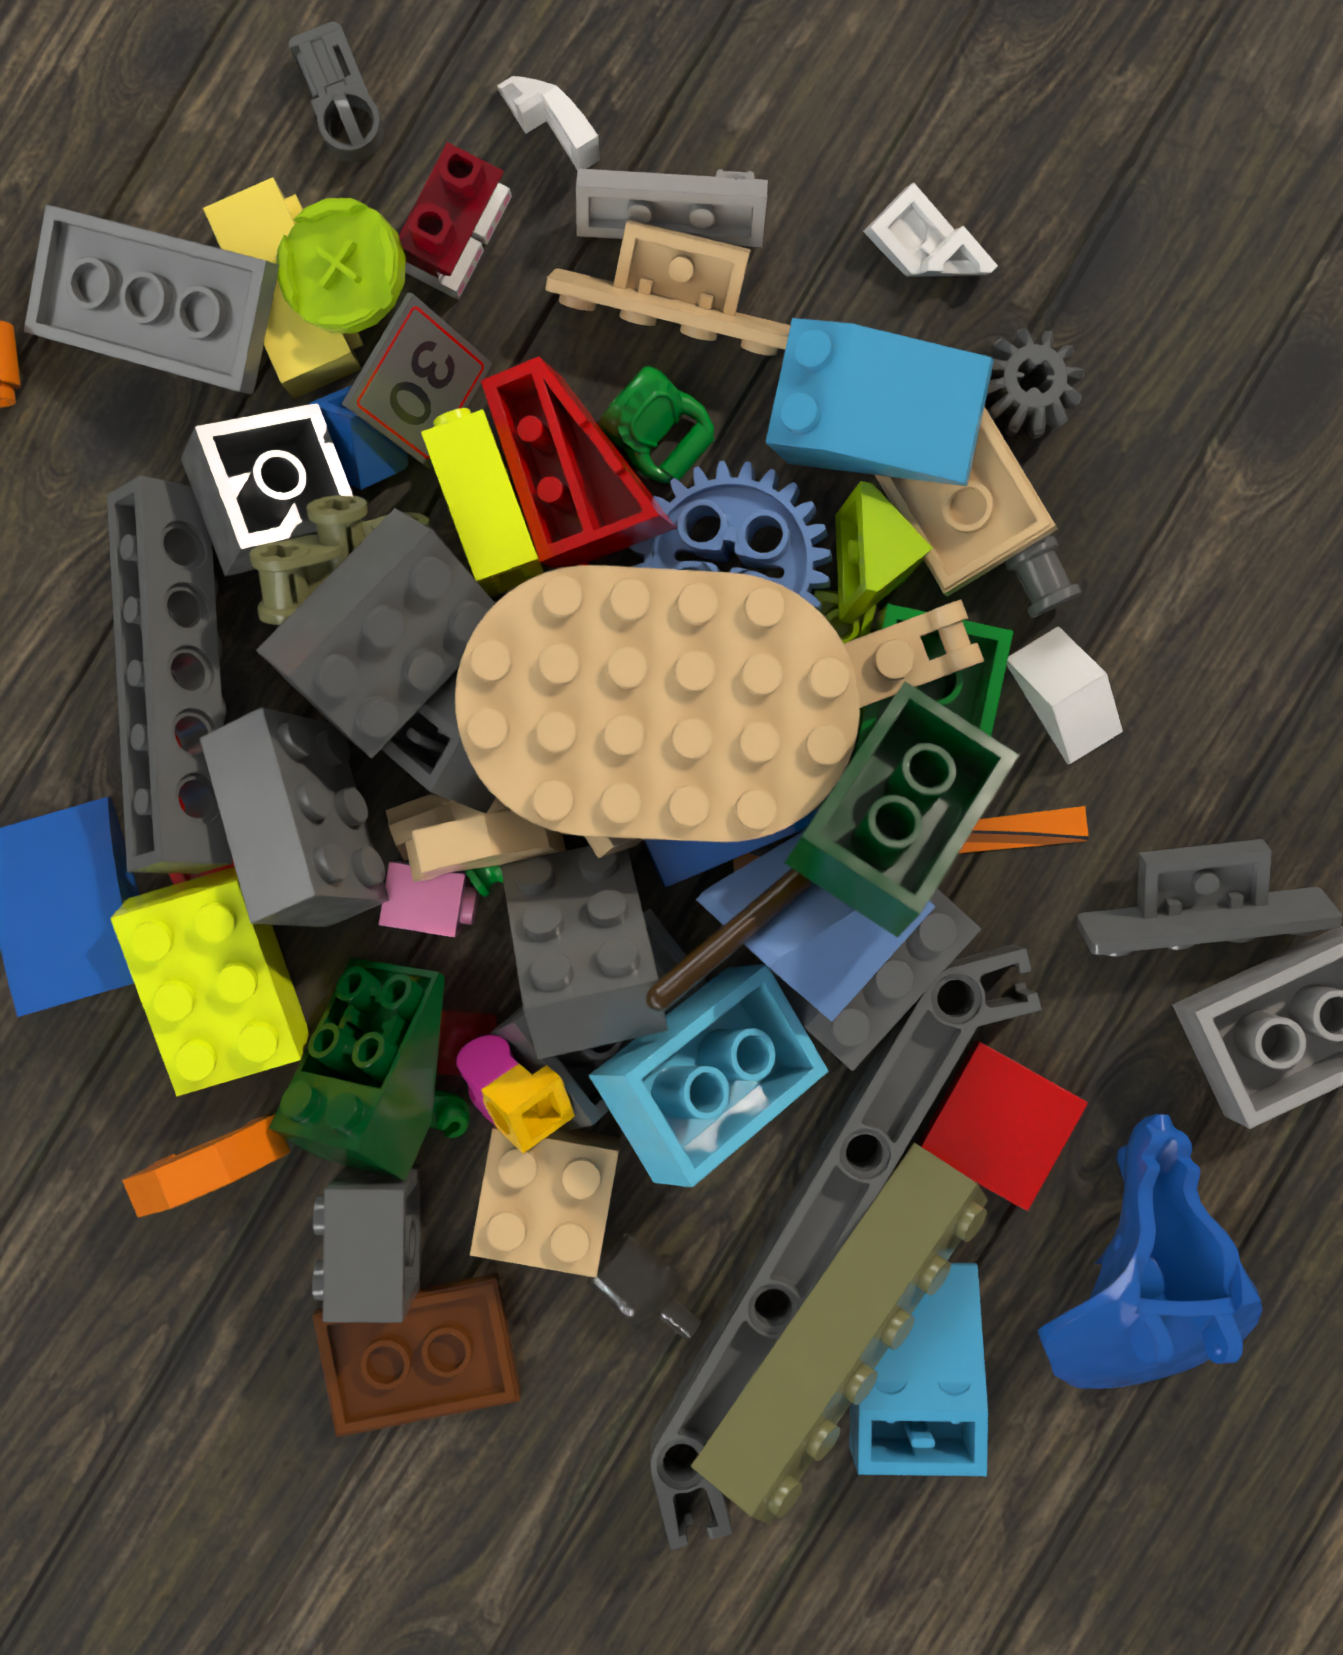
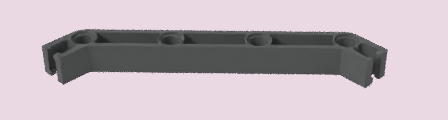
[650,944,1042,1550]

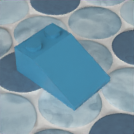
[766,318,994,486]

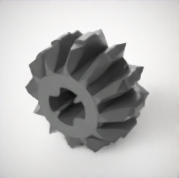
[986,328,1084,439]

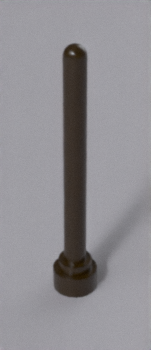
[645,868,814,1012]

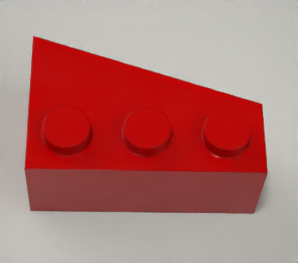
[481,357,677,570]

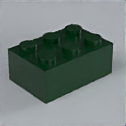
[784,681,1019,938]

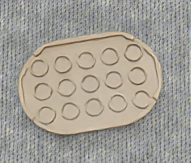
[455,565,860,842]

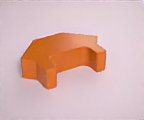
[122,1113,291,1218]

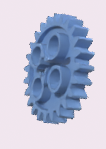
[629,461,832,612]

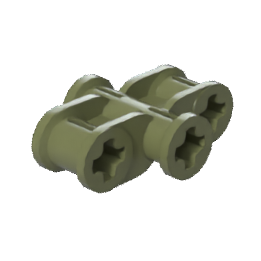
[249,495,430,625]

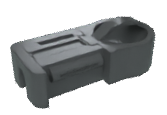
[289,22,385,163]

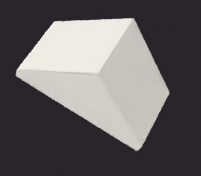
[1006,626,1123,764]

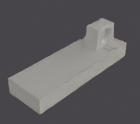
[576,168,768,247]

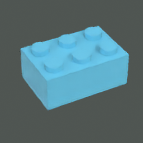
[589,964,829,1187]

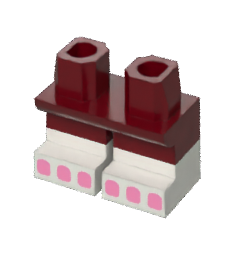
[399,142,512,300]

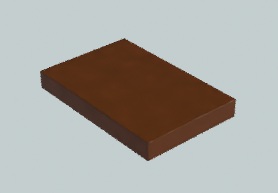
[312,1273,522,1437]

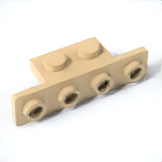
[545,220,791,356]

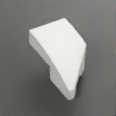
[497,76,600,170]
[863,183,998,277]

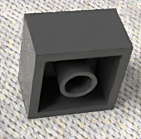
[181,403,353,576]
[312,1165,422,1323]

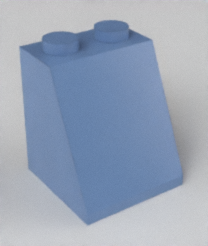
[696,830,935,1022]

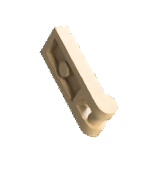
[844,600,984,708]

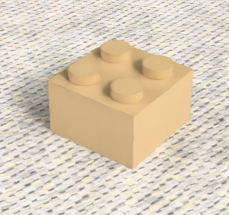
[470,1126,620,1278]

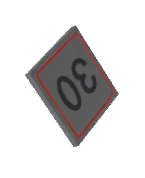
[342,293,493,469]

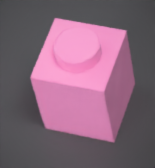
[379,861,479,937]

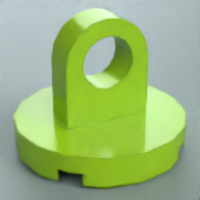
[277,198,406,334]

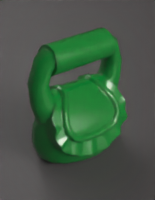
[599,366,714,485]

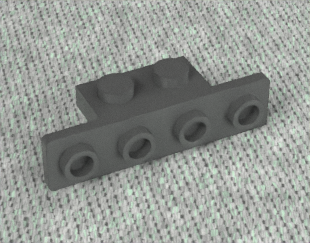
[1077,839,1342,957]

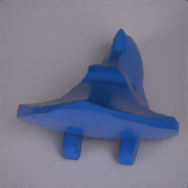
[1038,1114,1263,1389]

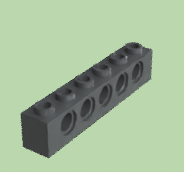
[107,475,232,874]

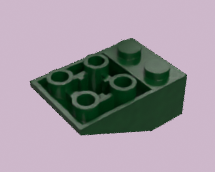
[269,958,445,1181]

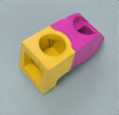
[457,1035,575,1154]

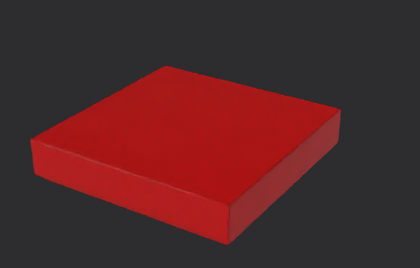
[917,1040,1088,1211]

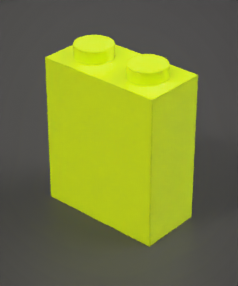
[421,408,544,598]

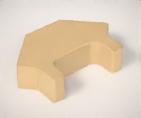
[405,810,566,882]

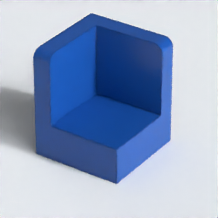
[309,385,408,490]

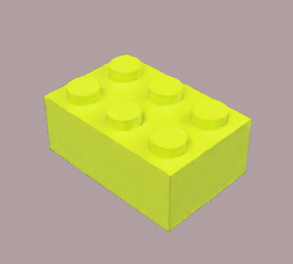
[110,867,310,1096]

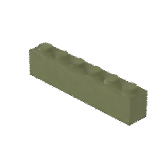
[690,1143,988,1524]

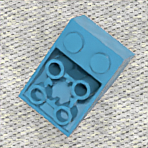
[849,1263,988,1476]

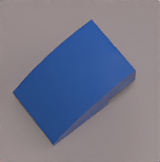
[0,797,140,1017]

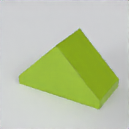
[835,481,933,623]

